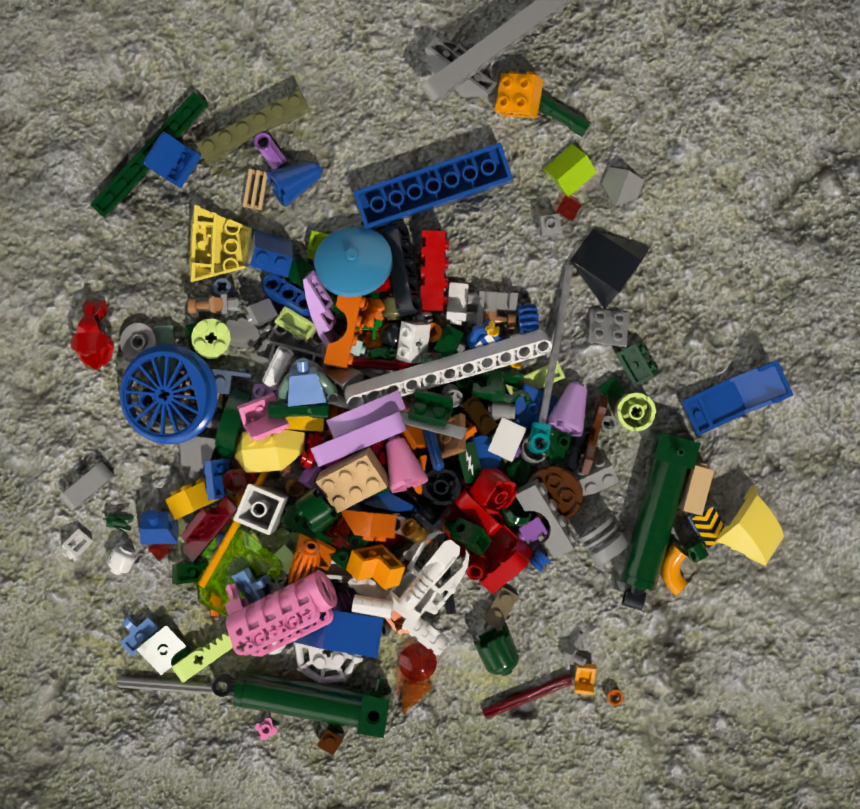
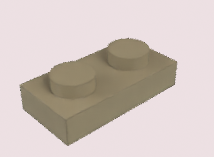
[483,586,519,629]

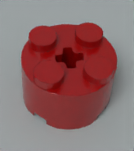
[470,468,517,514]

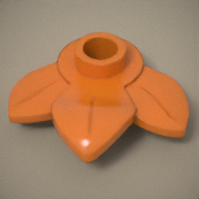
[357,298,385,330]

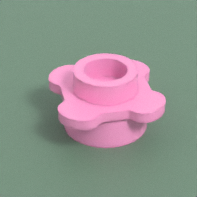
[255,717,278,740]

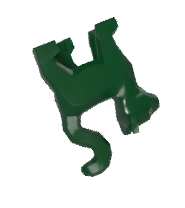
[471,367,531,405]

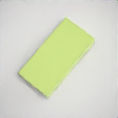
[275,306,316,342]

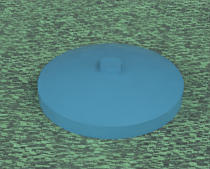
[314,227,393,297]

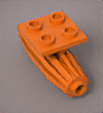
[288,533,336,585]

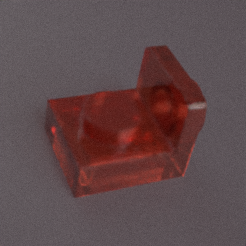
[326,516,351,548]

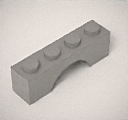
[516,478,577,559]

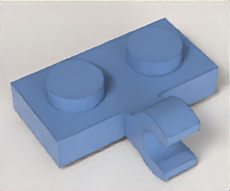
[231,567,271,605]
[120,615,160,657]

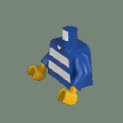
[466,319,523,368]

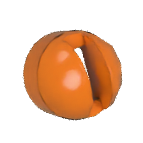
[607,690,623,706]

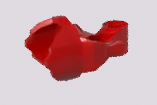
[70,300,114,370]

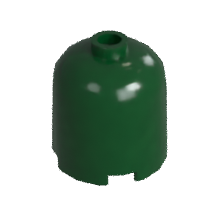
[474,626,519,676]

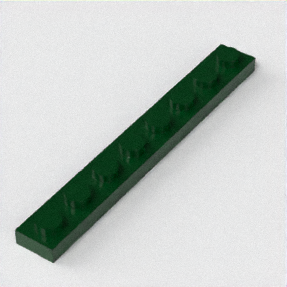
[90,91,209,219]

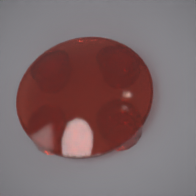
[399,643,437,682]

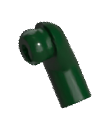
[367,345,397,360]

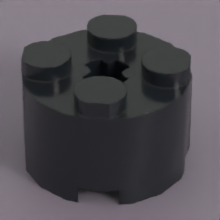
[422,461,464,506]

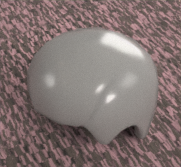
[520,435,546,463]

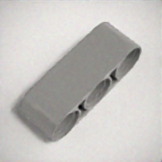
[60,462,115,511]

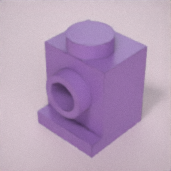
[517,515,548,542]

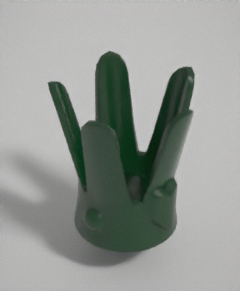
[103,512,134,534]

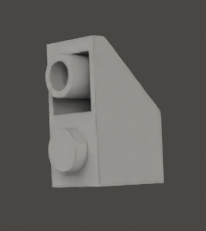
[245,298,279,327]

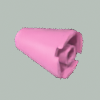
[386,436,428,493]

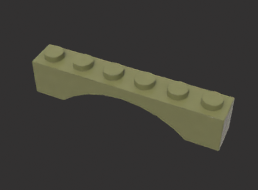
[196,90,310,164]

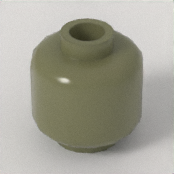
[382,293,402,321]

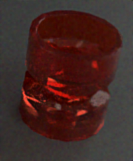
[223,466,257,494]

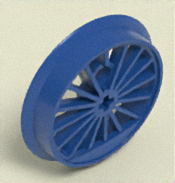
[120,344,218,444]

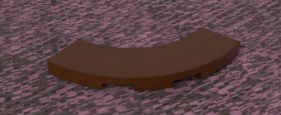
[581,395,608,475]

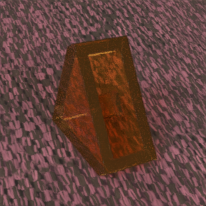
[402,680,433,714]

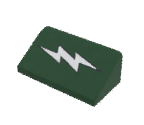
[458,441,482,484]

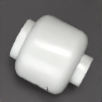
[107,545,136,575]

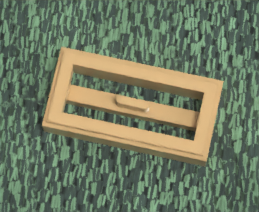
[243,169,268,211]

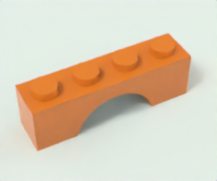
[324,295,366,369]

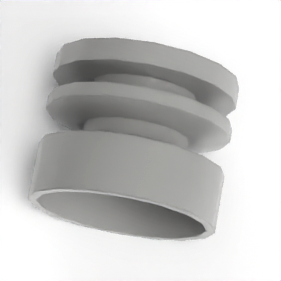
[578,515,629,566]

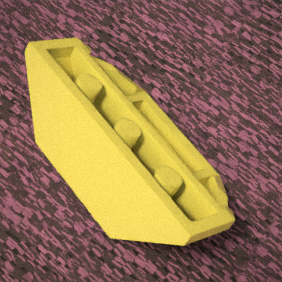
[234,430,306,473]

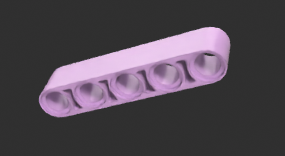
[311,412,407,467]

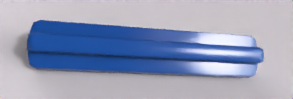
[422,429,444,471]

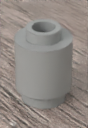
[488,401,515,421]

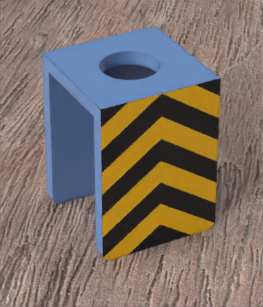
[687,505,725,548]

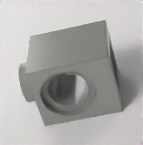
[538,214,562,238]

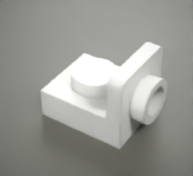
[62,528,93,561]

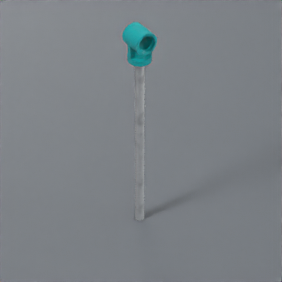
[527,265,574,454]

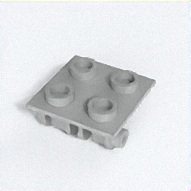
[587,308,629,347]

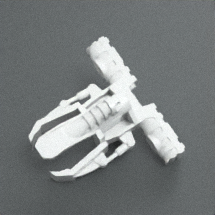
[348,528,469,655]

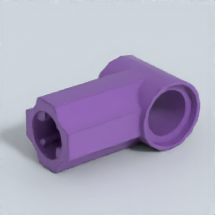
[254,133,288,170]

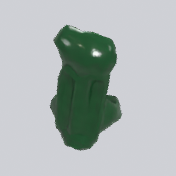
[502,460,532,527]

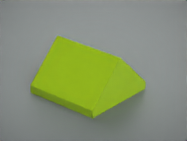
[543,144,597,198]

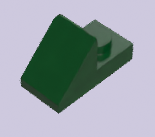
[172,561,208,585]

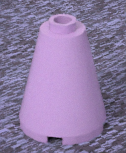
[546,381,587,437]

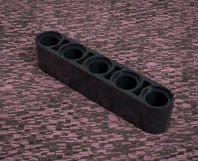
[383,222,422,317]

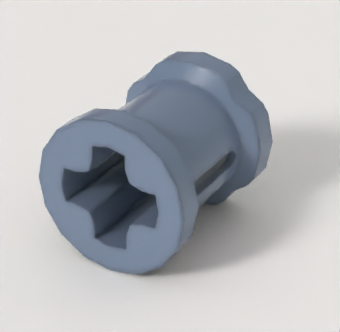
[214,278,233,296]

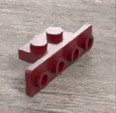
[180,496,238,562]

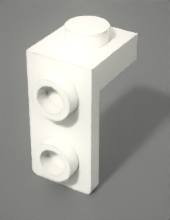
[446,282,469,325]

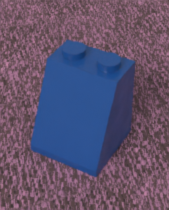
[244,230,293,277]

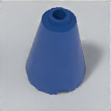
[267,161,322,207]

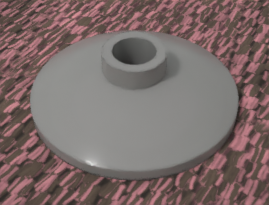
[120,323,157,360]

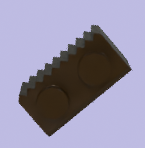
[455,394,497,436]

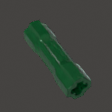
[538,92,591,137]
[268,401,329,419]

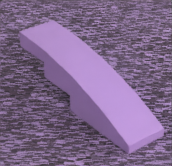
[303,270,340,349]

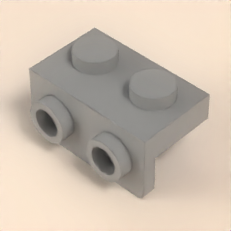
[572,456,619,498]

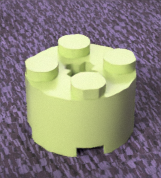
[191,318,231,359]
[614,393,656,431]

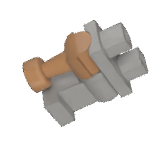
[466,291,518,329]
[188,294,242,318]

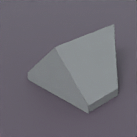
[601,167,644,206]

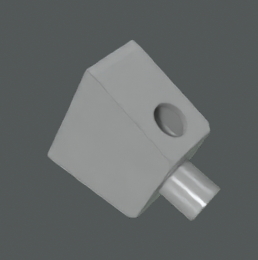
[180,435,216,479]

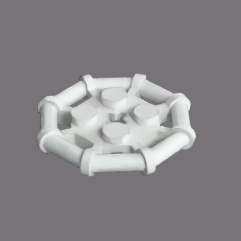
[293,642,363,684]

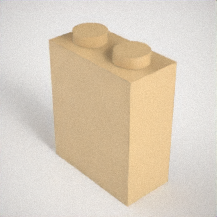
[678,462,714,516]

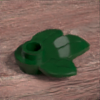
[538,428,571,466]

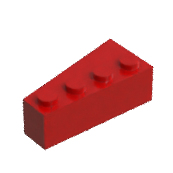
[420,230,449,312]

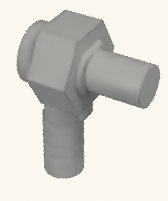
[562,632,586,666]

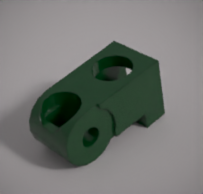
[681,536,709,563]

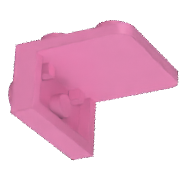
[237,393,289,440]

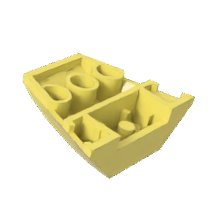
[189,205,252,282]
[715,484,784,565]

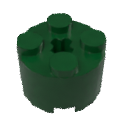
[294,487,339,533]

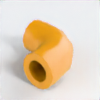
[661,542,688,596]

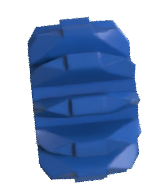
[516,304,539,335]

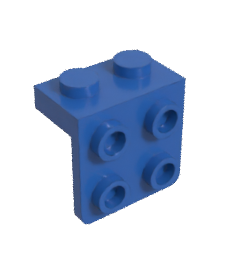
[144,132,201,188]

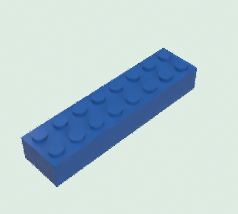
[354,142,513,230]

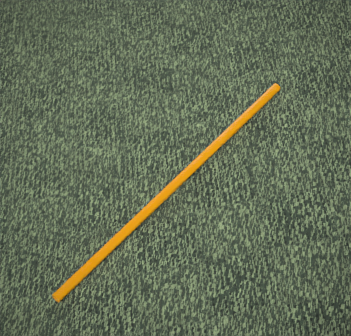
[198,365,330,588]

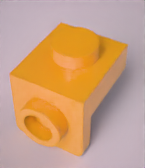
[574,663,597,695]

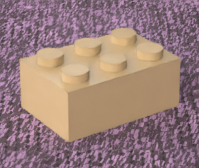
[316,446,389,513]

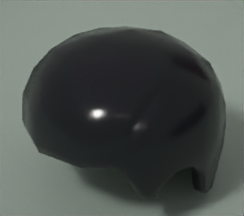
[380,321,401,350]

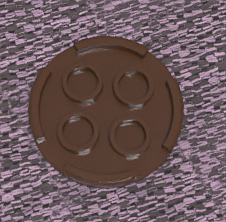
[527,466,583,520]

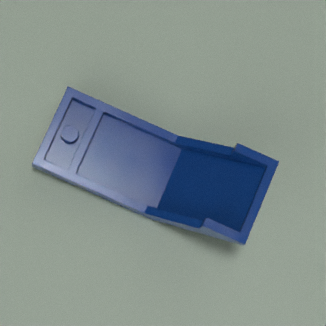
[680,360,793,436]
[290,610,384,658]

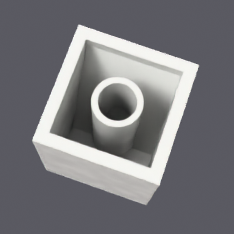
[233,484,290,535]

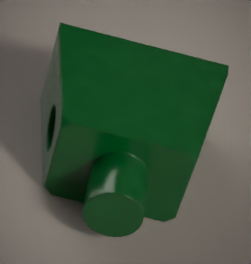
[432,322,466,358]
[444,517,492,557]

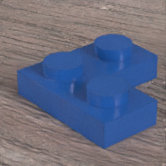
[204,458,233,500]

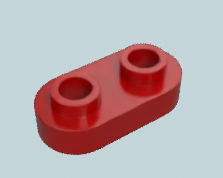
[300,431,323,470]

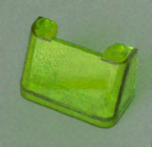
[196,529,283,617]

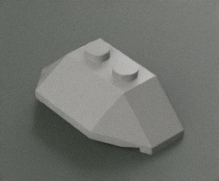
[425,37,498,97]

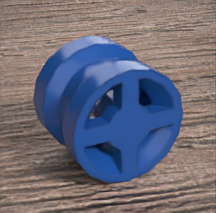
[529,548,551,572]

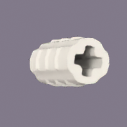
[262,346,294,388]
[352,594,394,619]

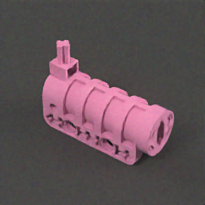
[225,570,337,657]

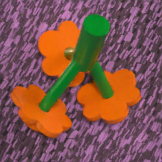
[355,312,386,349]

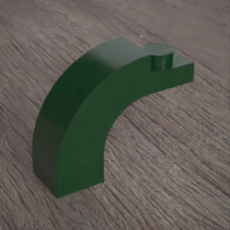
[215,388,252,459]

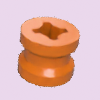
[429,323,442,342]

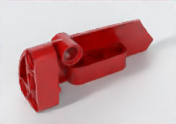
[442,480,533,594]

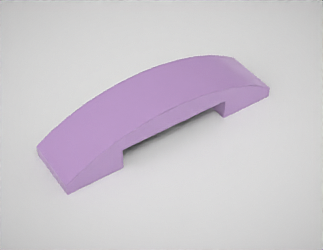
[326,390,406,438]

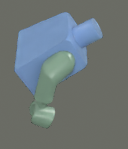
[277,358,338,407]

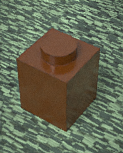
[317,724,345,755]

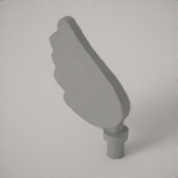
[209,318,273,348]

